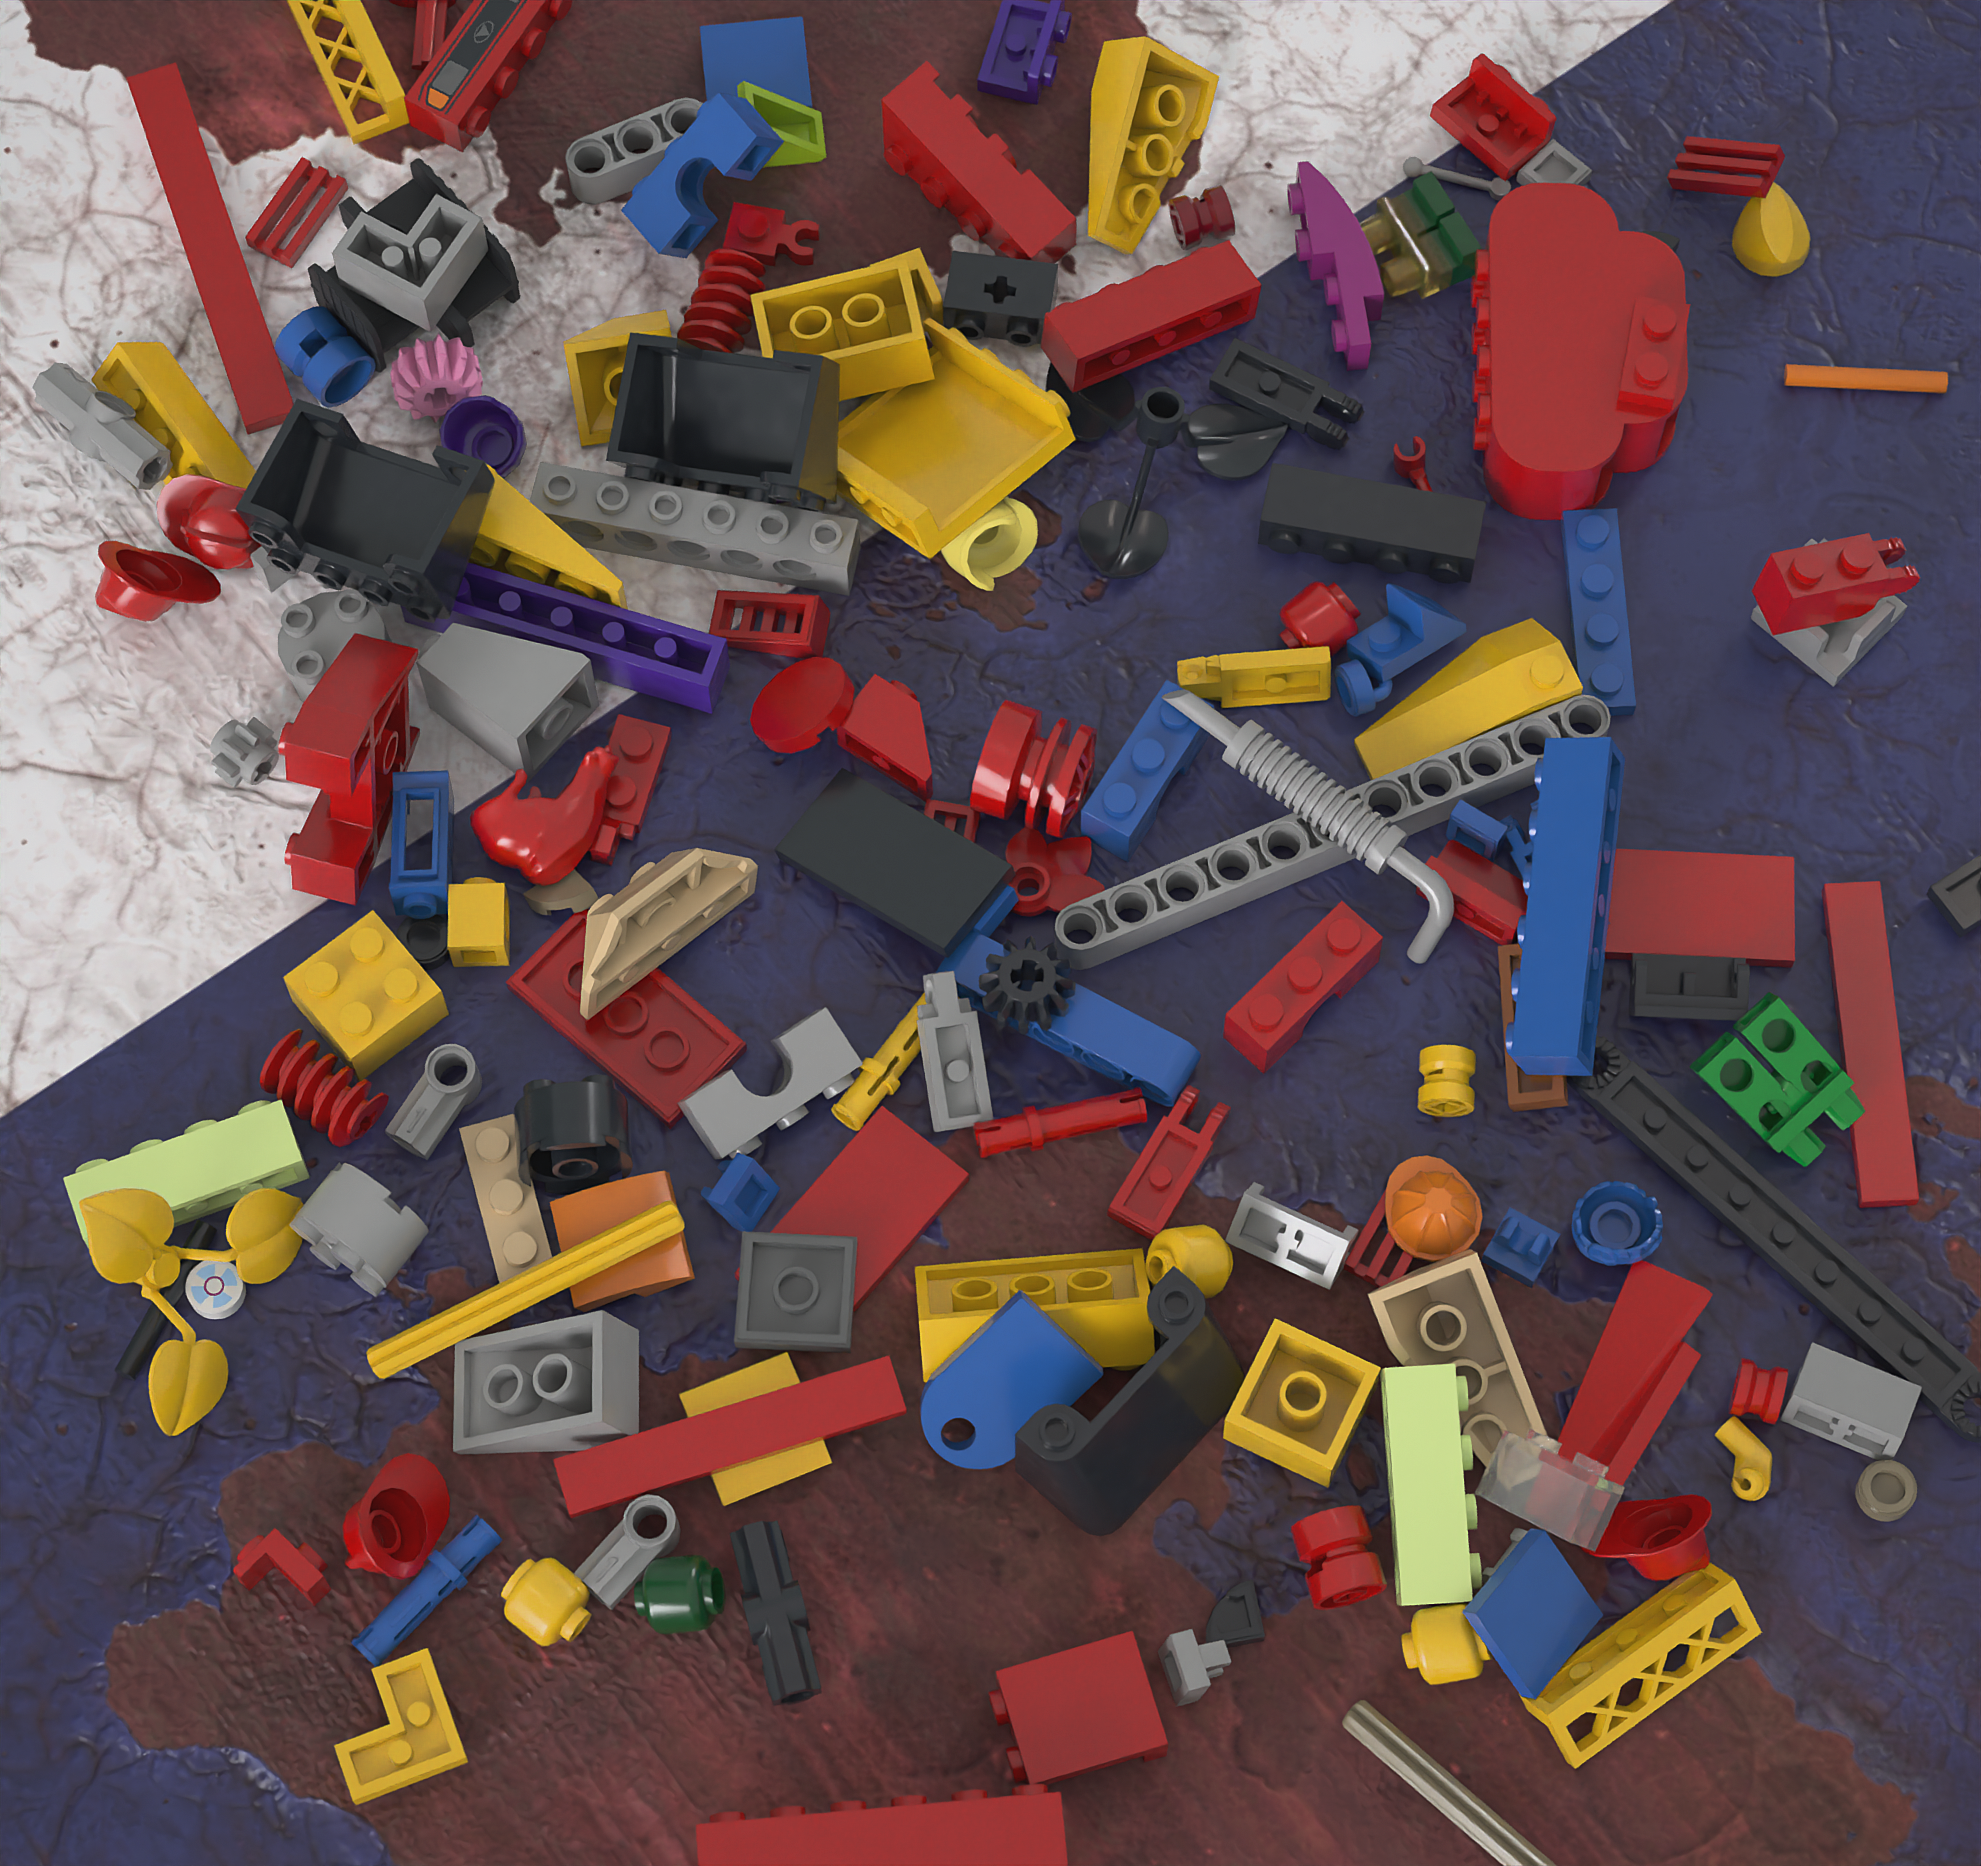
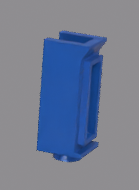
[389,770,454,919]

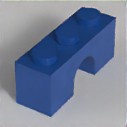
[621,92,784,258]
[1081,680,1214,862]

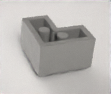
[332,194,488,332]

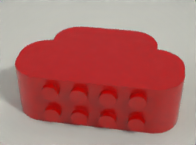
[1471,183,1688,520]

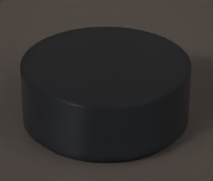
[396,914,450,971]

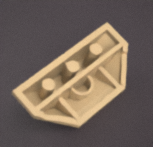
[580,848,758,1020]

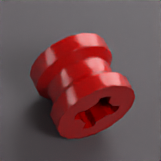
[1729,1358,1788,1425]

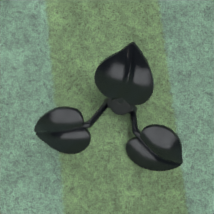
[1045,362,1287,579]

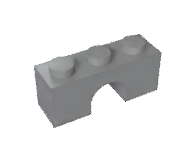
[677,1007,863,1160]

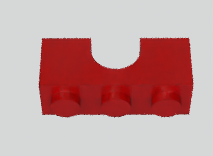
[1223,901,1383,1074]

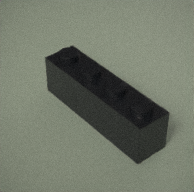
[1258,463,1486,584]

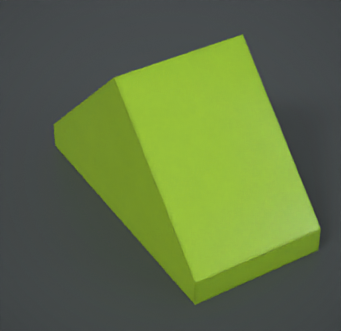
[737,81,826,168]

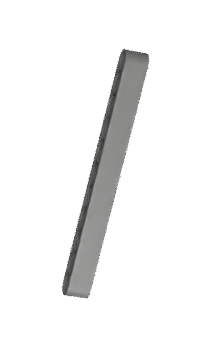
[1054,695,1611,970]

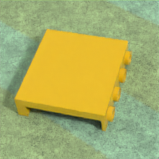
[837,318,1076,559]

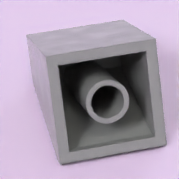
[416,623,599,783]

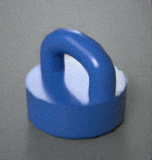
[1334,659,1393,717]

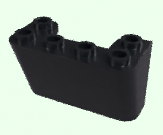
[606,332,840,513]
[236,399,495,623]

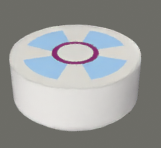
[185,1261,246,1319]

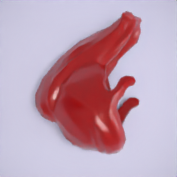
[470,745,619,886]

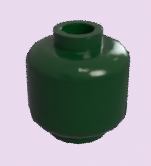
[634,1555,726,1634]

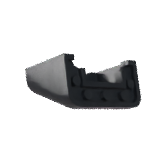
[1015,1266,1245,1536]

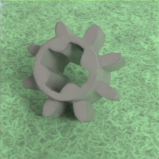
[210,717,279,788]

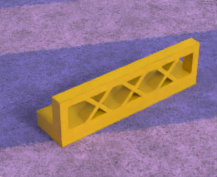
[286,0,409,145]
[1519,1562,1762,1769]

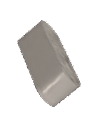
[566,98,703,204]

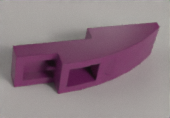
[1287,161,1384,371]

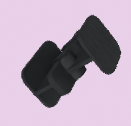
[308,158,520,373]

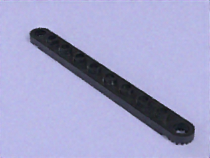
[1566,1036,1981,1443]

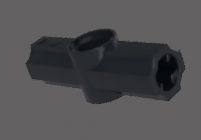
[729,1521,822,1706]

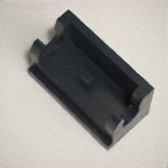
[1629,953,1750,1021]

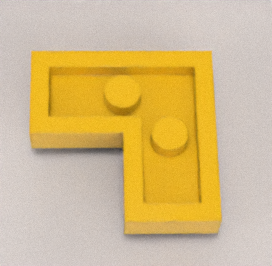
[334,1648,468,1805]

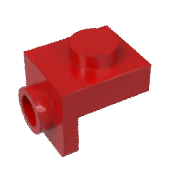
[233,1528,332,1606]

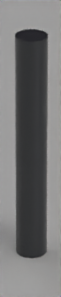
[115,1220,217,1381]

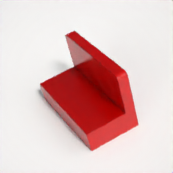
[1415,840,1528,946]

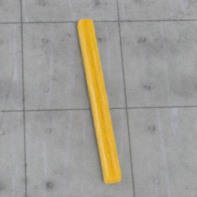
[366,1200,685,1379]

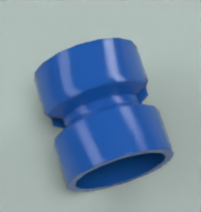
[274,306,376,408]

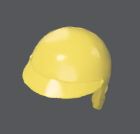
[941,495,1038,591]

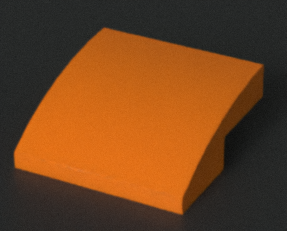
[550,1171,695,1312]

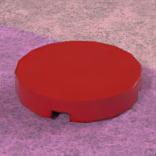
[750,657,855,753]

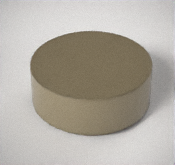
[1855,1460,1917,1522]

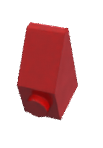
[836,674,933,802]

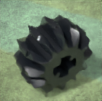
[979,935,1076,1036]

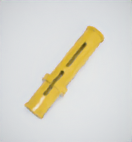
[831,992,960,1131]

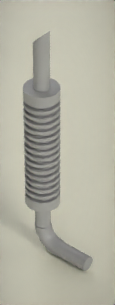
[1161,690,1454,964]

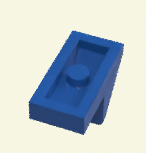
[1346,583,1467,683]

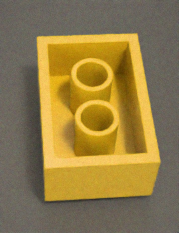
[751,258,935,401]

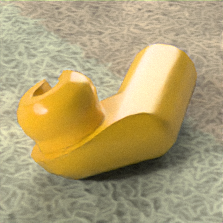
[1715,1415,1772,1501]

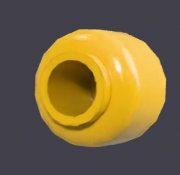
[1145,1225,1233,1298]
[501,1558,591,1646]
[1402,1602,1493,1685]

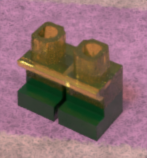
[1360,171,1482,299]

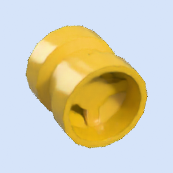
[1418,1045,1476,1117]

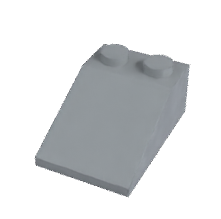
[453,1310,639,1454]

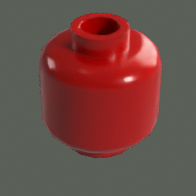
[1278,581,1361,658]

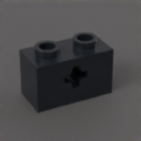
[943,251,1058,347]

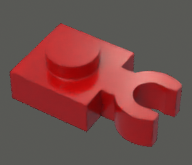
[723,202,820,266]

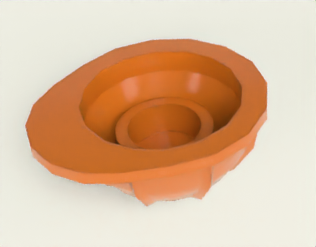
[1385,1155,1483,1262]

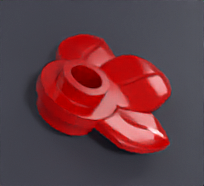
[1005,827,1105,916]

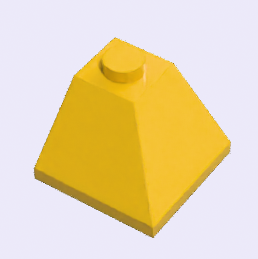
[563,310,672,447]

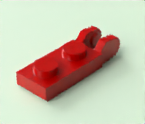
[1107,1085,1231,1241]

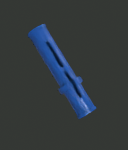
[350,1514,503,1667]

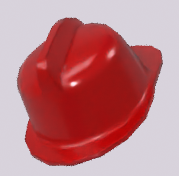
[157,474,261,570]
[95,541,221,622]
[342,1453,450,1580]
[1576,1494,1712,1581]

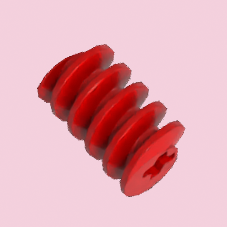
[677,248,766,353]
[259,1029,389,1147]

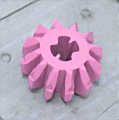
[390,333,483,423]

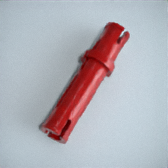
[973,1087,1147,1158]

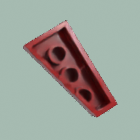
[881,61,1077,264]

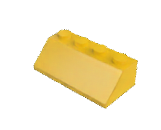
[914,1248,1155,1382]

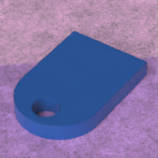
[920,1289,1104,1469]

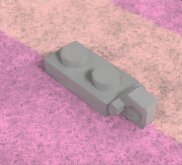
[916,971,993,1132]

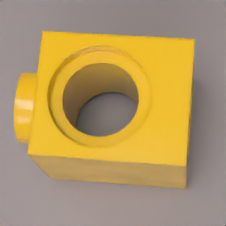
[447,877,510,967]

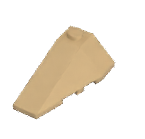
[1368,1249,1553,1492]

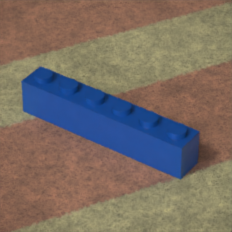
[1505,737,1625,1076]

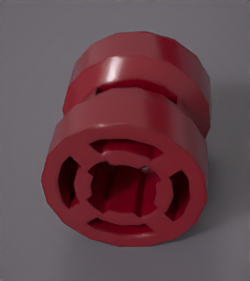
[1168,185,1235,250]

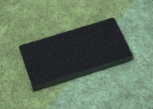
[774,768,1016,958]

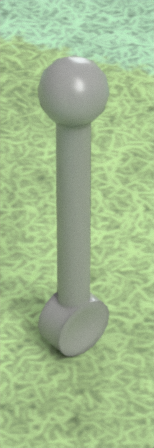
[1403,157,1511,201]

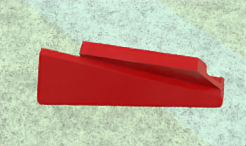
[1529,1260,1713,1540]

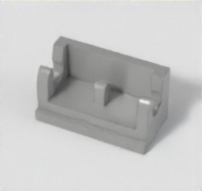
[1225,1182,1359,1290]
[1780,1343,1922,1461]

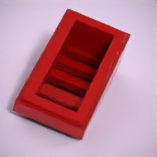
[708,590,830,659]

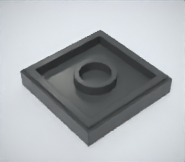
[734,1231,858,1353]

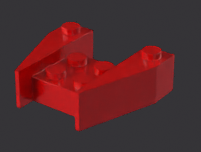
[278,633,420,906]

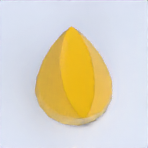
[1732,182,1810,277]

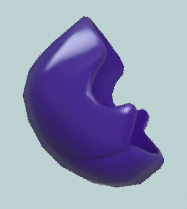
[439,395,527,479]

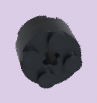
[514,1075,633,1195]

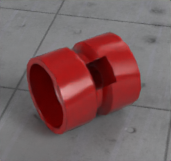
[1291,1505,1387,1610]

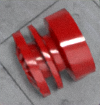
[970,699,1097,838]

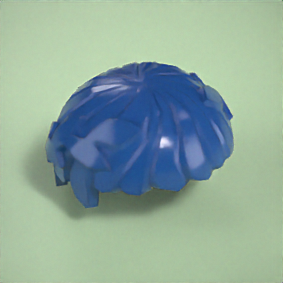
[1571,1181,1663,1266]

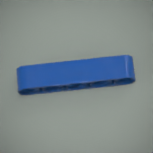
[936,930,1201,1106]

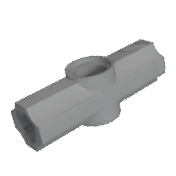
[32,362,173,490]

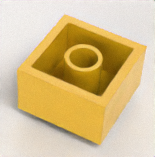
[283,910,449,1081]
[1223,1318,1381,1488]

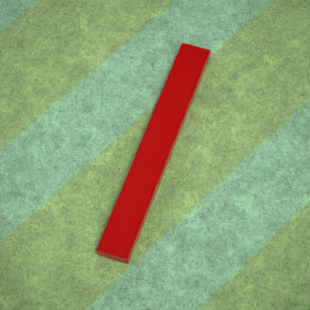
[126,62,294,435]

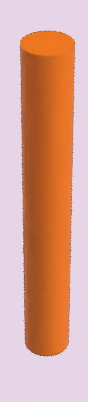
[1784,364,1948,393]

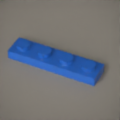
[1561,508,1636,716]

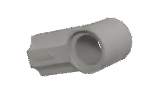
[385,1044,482,1160]
[574,1495,681,1610]

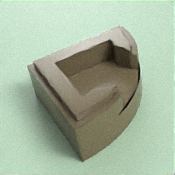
[523,869,599,915]

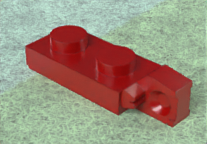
[588,714,672,866]

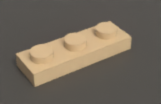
[459,1114,552,1283]

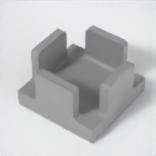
[1750,538,1907,687]

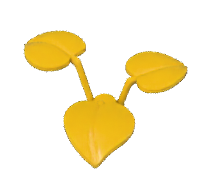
[79,1188,304,1436]

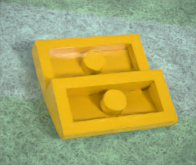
[679,1351,832,1506]

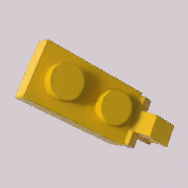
[1177,646,1331,708]

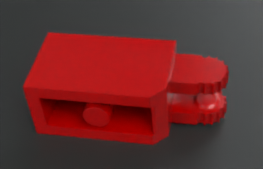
[1752,533,1921,635]

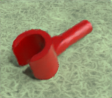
[1393,436,1433,492]

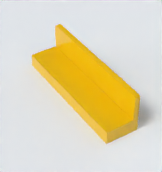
[91,342,256,489]

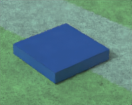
[700,16,812,108]
[1462,1528,1603,1699]

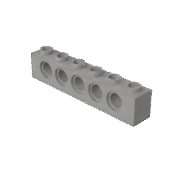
[530,462,861,596]

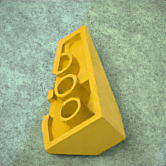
[1088,36,1219,255]
[1354,618,1583,780]

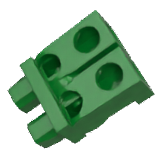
[1689,992,1865,1167]

